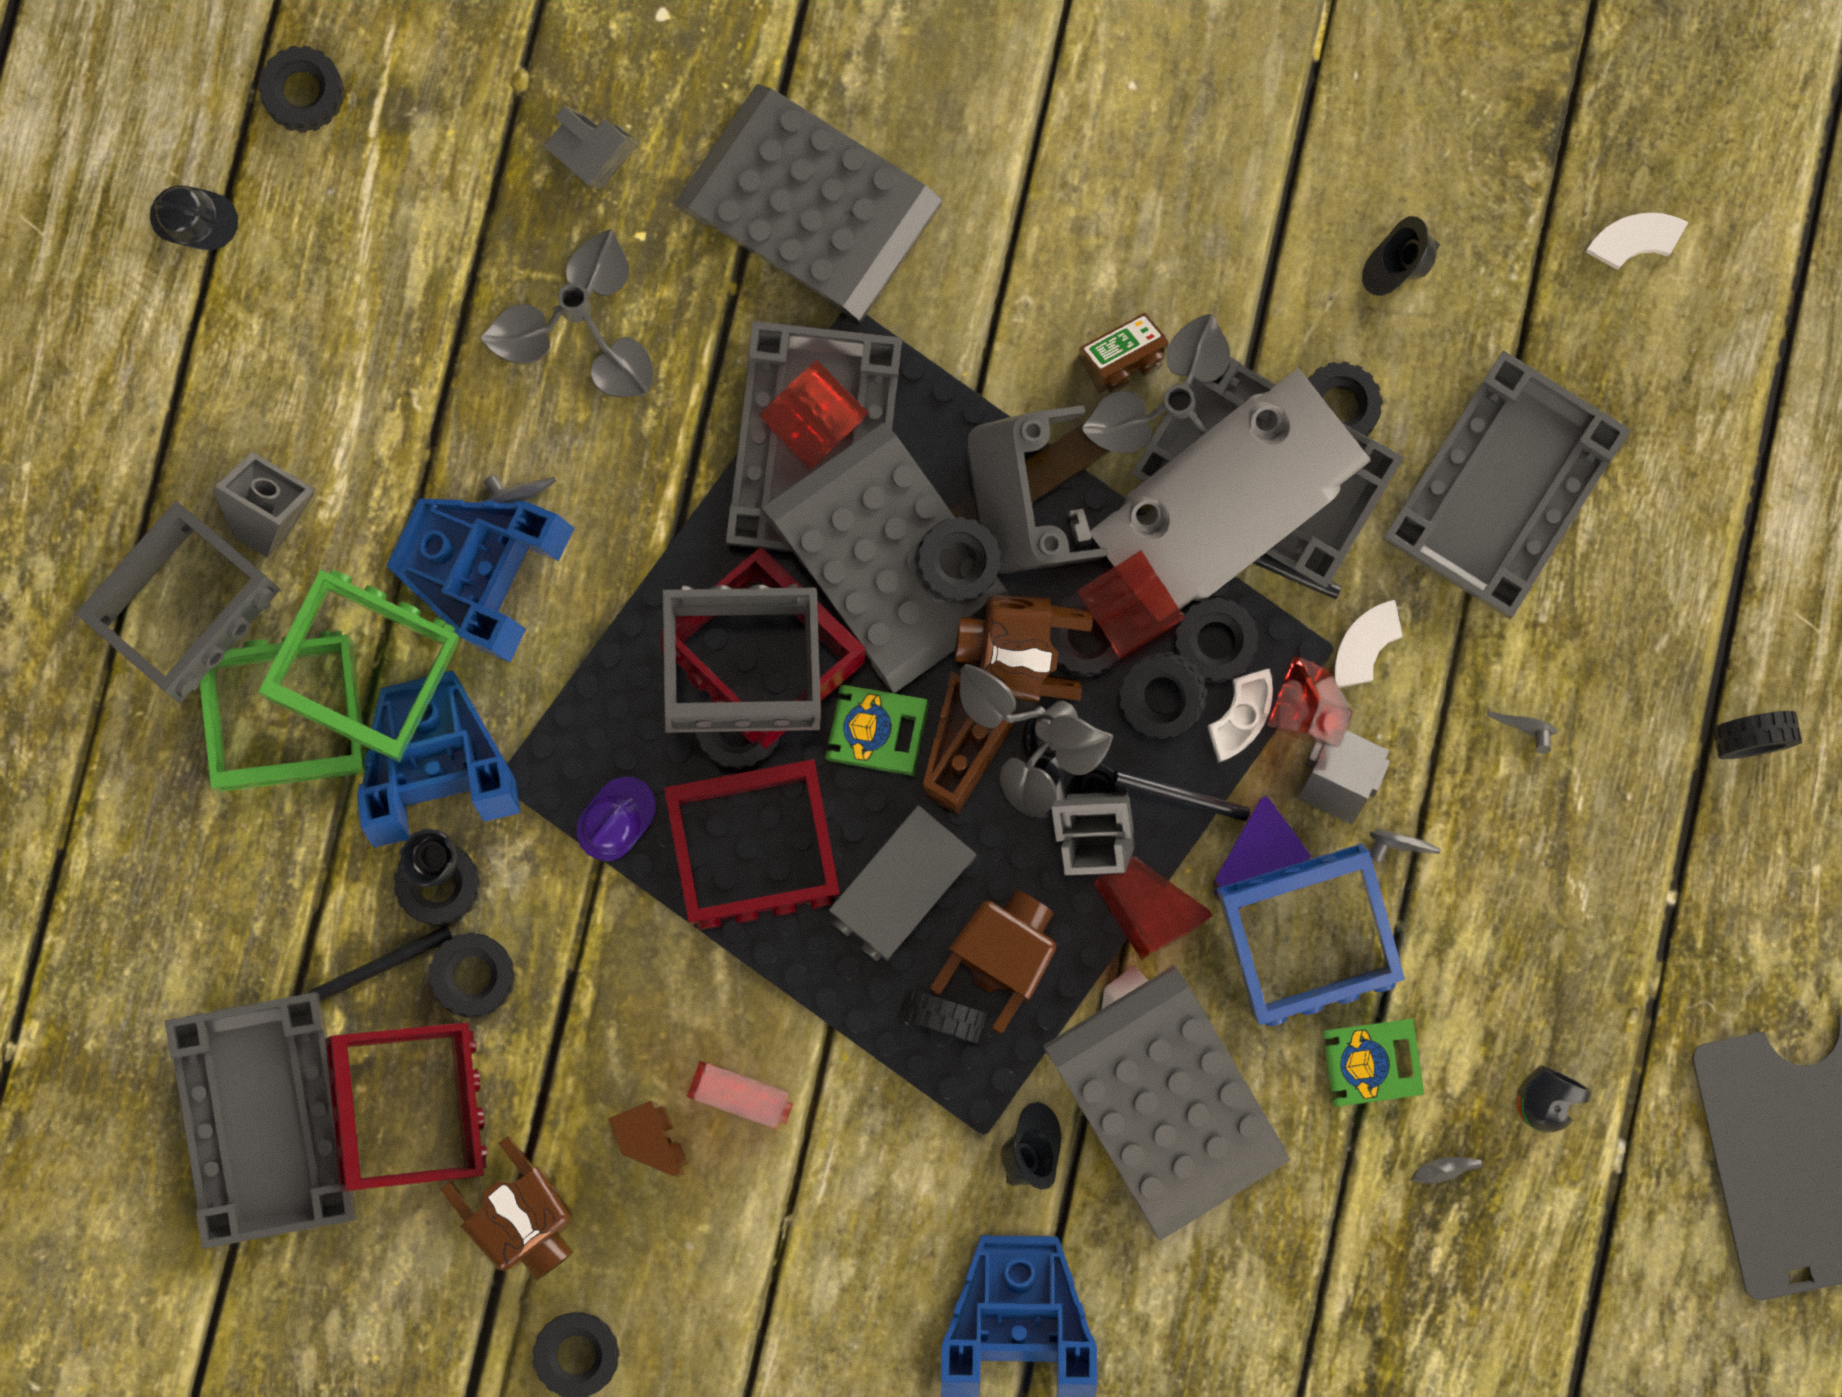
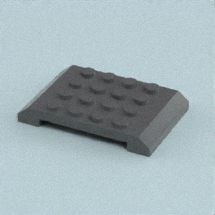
[675,84,942,324]
[726,321,902,552]
[1383,350,1631,620]
[1131,357,1404,589]
[760,423,1010,693]
[1043,965,1290,1241]
[165,992,356,1249]

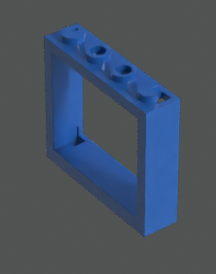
[1216,843,1405,1026]

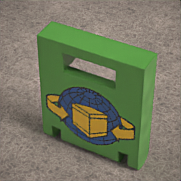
[825,685,929,776]
[1322,1019,1425,1107]

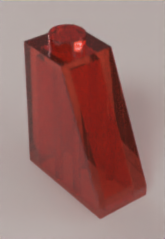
[1267,655,1353,748]
[1094,857,1213,961]
[687,1061,794,1130]

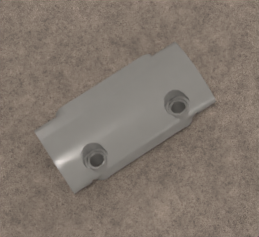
[1090,367,1371,624]

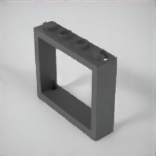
[76,501,281,703]
[663,584,821,733]

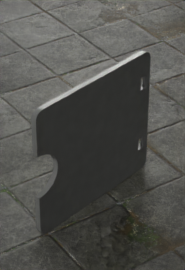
[1692,1015,1842,1300]

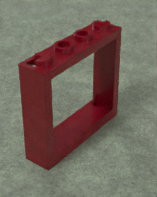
[661,547,866,749]
[664,759,840,930]
[325,1022,488,1192]

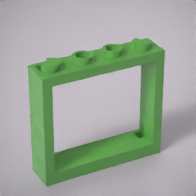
[258,569,460,763]
[200,631,366,792]

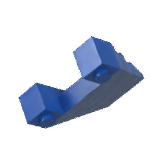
[386,499,575,663]
[357,671,521,848]
[941,1235,1097,1397]

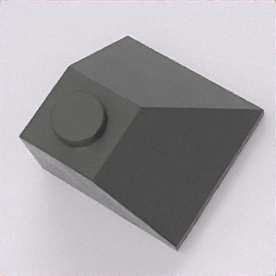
[213,452,315,557]

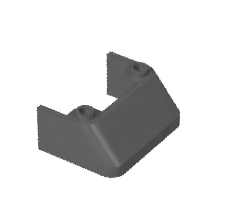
[965,405,1108,574]

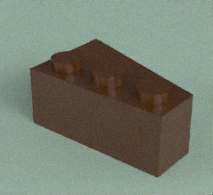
[923,671,1017,815]

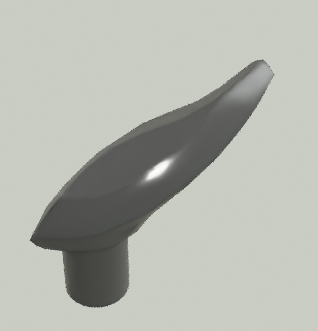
[484,475,556,504]
[1487,711,1558,754]
[1370,829,1441,863]
[1410,1157,1482,1184]

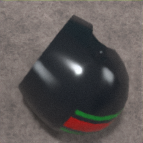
[1516,1065,1592,1133]

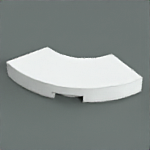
[1586,213,1688,270]
[1334,600,1403,689]
[1207,669,1273,763]

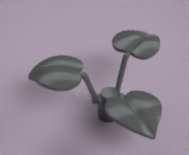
[481,229,654,398]
[1082,314,1230,454]
[960,664,1113,817]

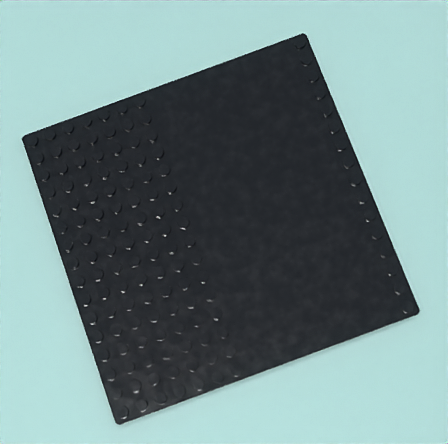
[507,313,1333,1135]

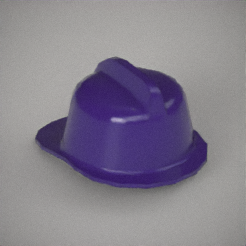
[576,777,656,861]

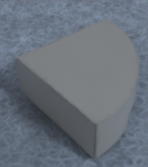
[1067,508,1092,548]

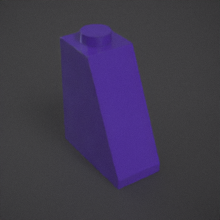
[1212,795,1312,910]

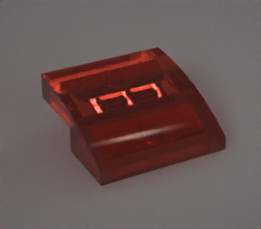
[759,359,869,470]
[1078,550,1185,659]

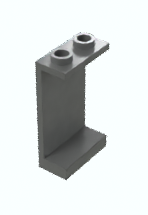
[829,805,977,962]

